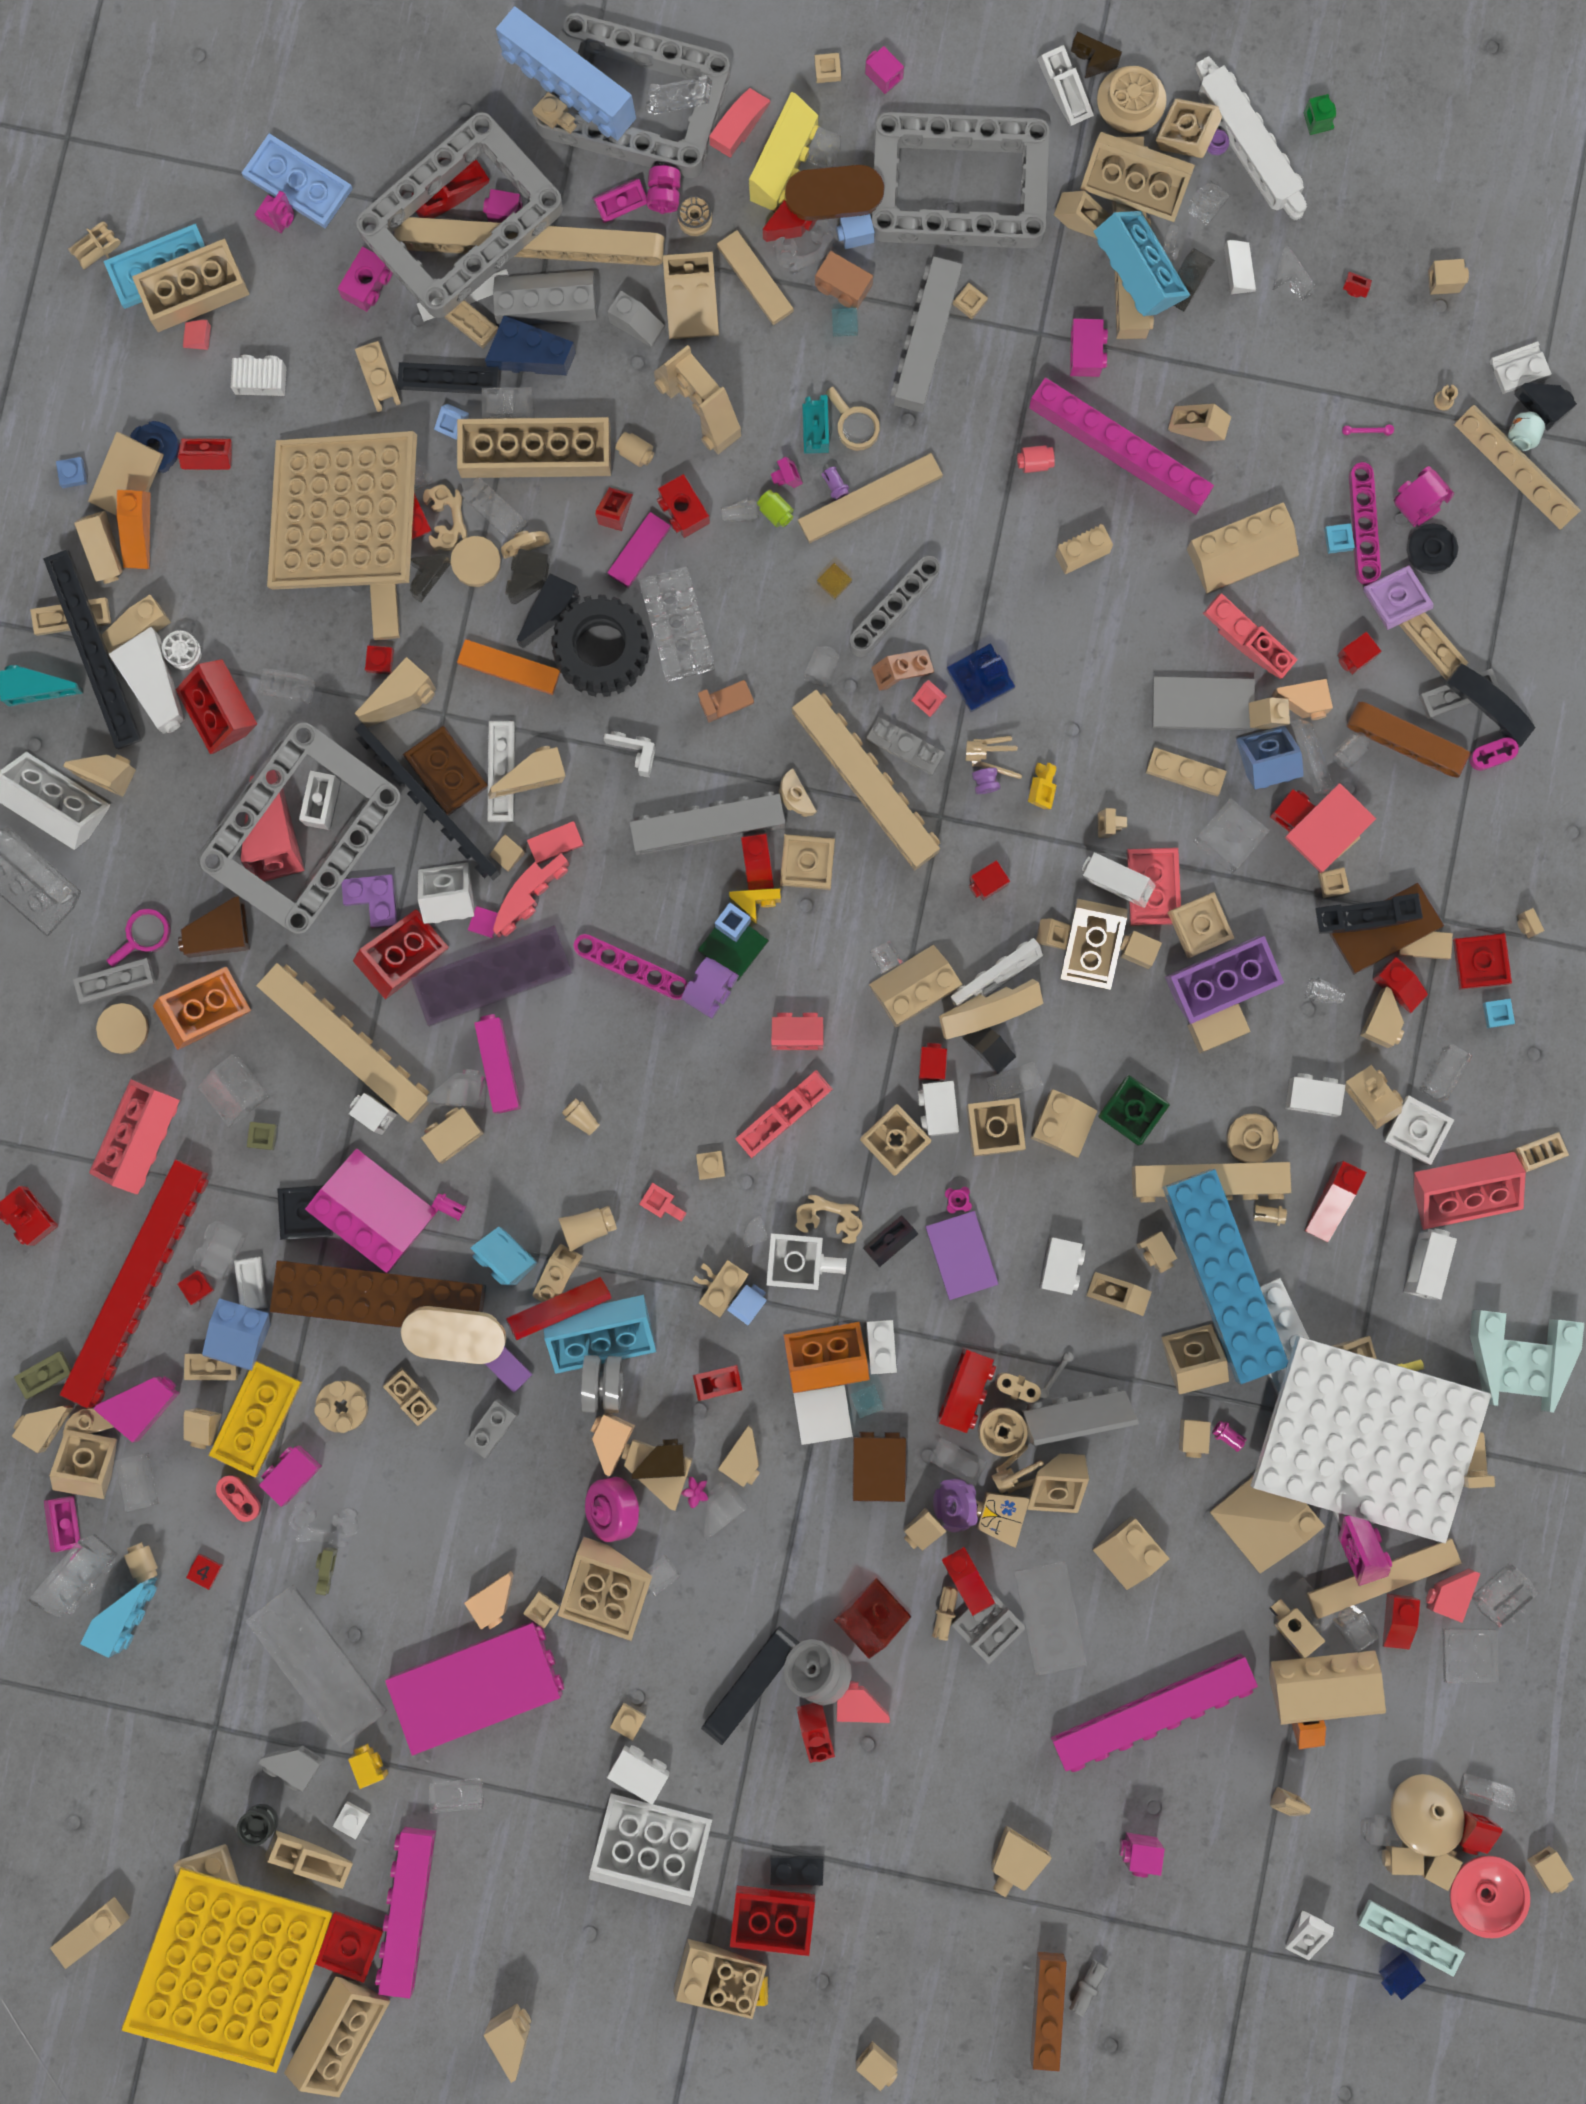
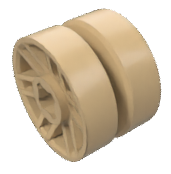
[978,1407,1028,1456]

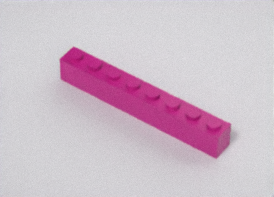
[1029,377,1214,515]
[1050,1654,1258,1772]

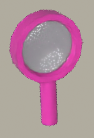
[106,909,171,967]

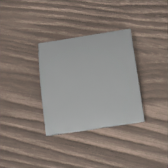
[951,1587,1026,1664]

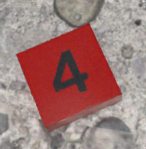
[186,1554,223,1590]

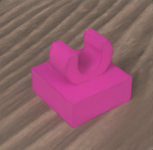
[770,457,803,488]

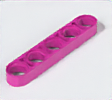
[1349,462,1381,585]
[574,934,688,1000]

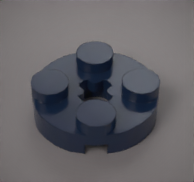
[130,421,180,473]

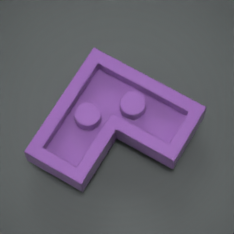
[341,875,397,929]

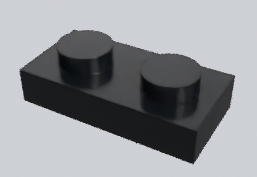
[863,1215,919,1267]
[770,1855,823,1886]

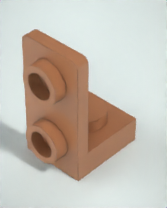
[871,649,934,691]
[698,680,754,723]

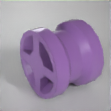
[972,768,1000,794]

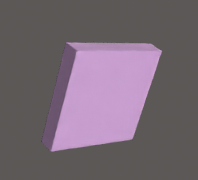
[1363,565,1433,630]

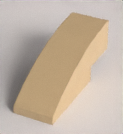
[266,1831,353,1889]

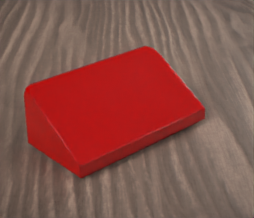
[178,439,232,470]

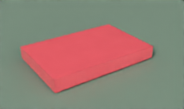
[1285,783,1376,873]
[1126,848,1181,926]

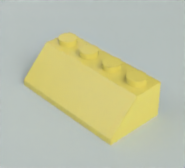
[749,92,821,212]

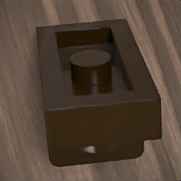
[1071,31,1122,78]

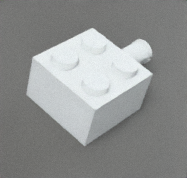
[766,1233,847,1290]

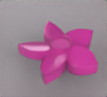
[681,1477,708,1508]

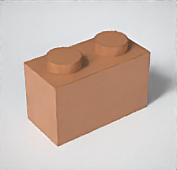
[815,251,873,310]

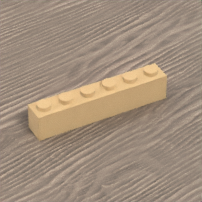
[1132,1162,1291,1203]

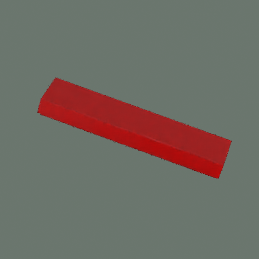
[506,1277,612,1340]

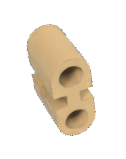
[995,1372,1041,1403]

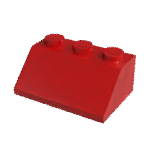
[175,659,257,754]
[936,1348,996,1433]

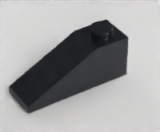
[516,573,580,648]

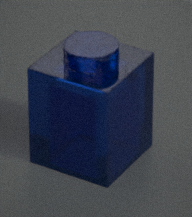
[1379,1952,1426,2000]

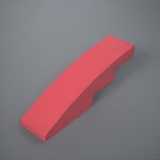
[735,1070,833,1158]

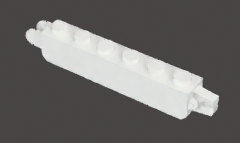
[1195,56,1307,220]

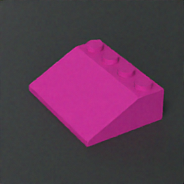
[305,1148,437,1273]

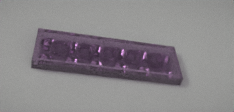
[411,925,573,1027]

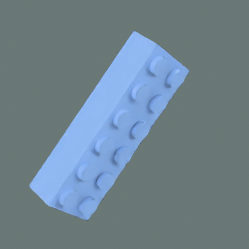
[496,6,636,141]

